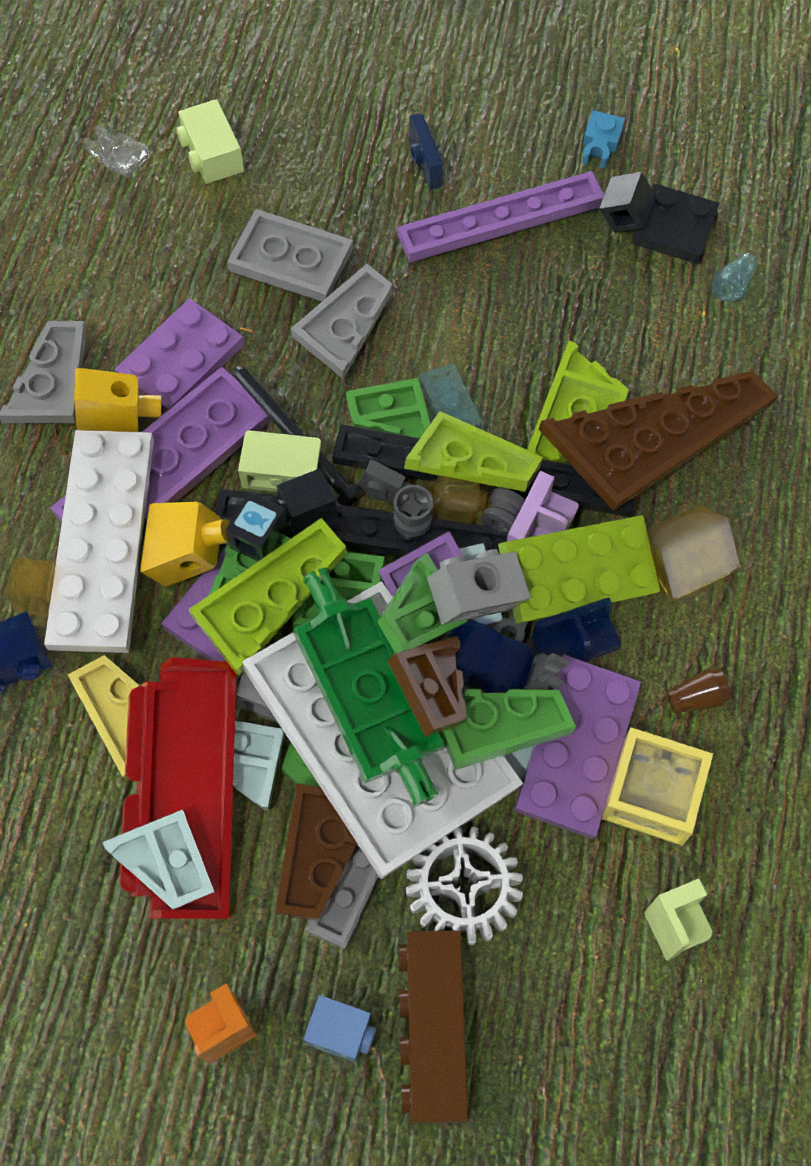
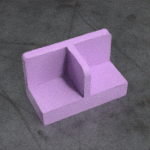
[507,471,579,541]

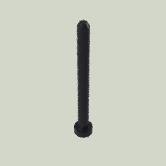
[233,366,363,506]

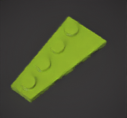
[188,518,346,676]

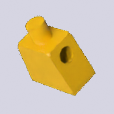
[74,368,161,432]
[140,502,230,587]

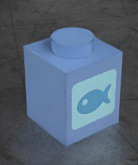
[303,995,376,1063]

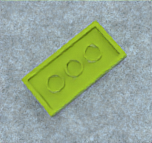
[498,515,660,624]

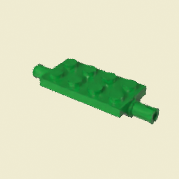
[293,568,445,807]

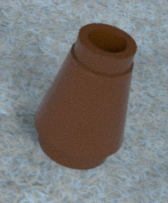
[667,668,731,714]

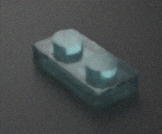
[419,363,482,429]

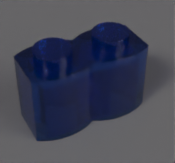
[450,619,536,693]

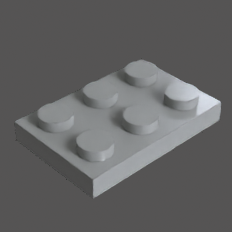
[227,209,353,301]

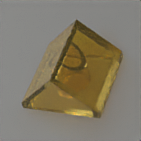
[646,505,740,601]

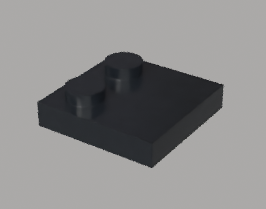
[631,183,720,264]

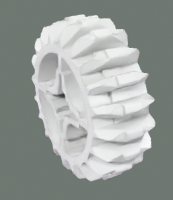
[406,827,523,946]

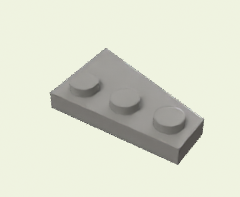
[291,264,393,379]

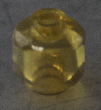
[428,476,487,524]

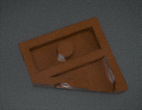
[388,636,467,737]

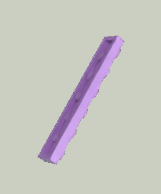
[397,171,604,263]

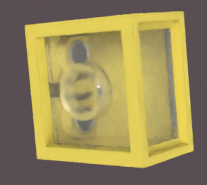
[601,727,713,846]

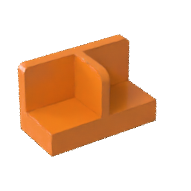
[185,984,257,1064]

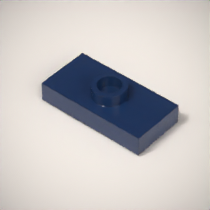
[409,113,443,190]

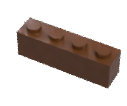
[398,930,468,1125]

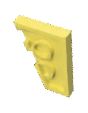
[68,655,139,781]

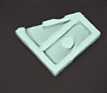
[233,721,285,810]

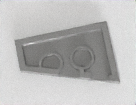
[0,321,87,423]

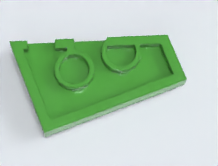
[440,689,576,770]

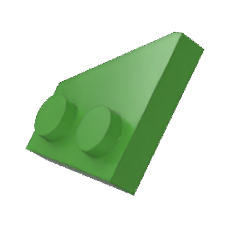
[346,378,430,438]

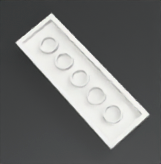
[44,430,154,653]

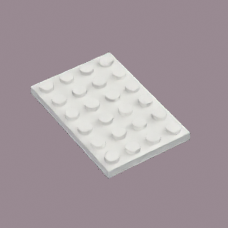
[242,581,523,879]

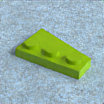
[404,411,543,492]

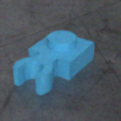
[582,110,625,169]

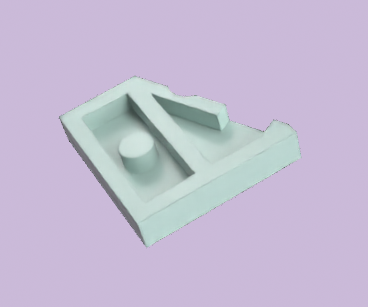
[103,810,214,909]

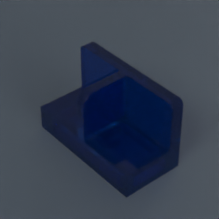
[531,597,621,662]

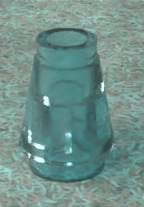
[712,253,758,302]

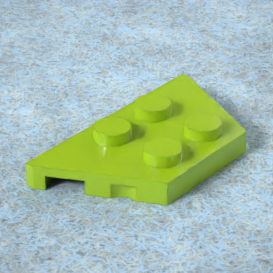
[527,341,629,462]

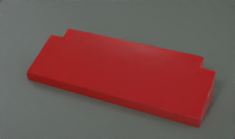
[119,657,236,919]

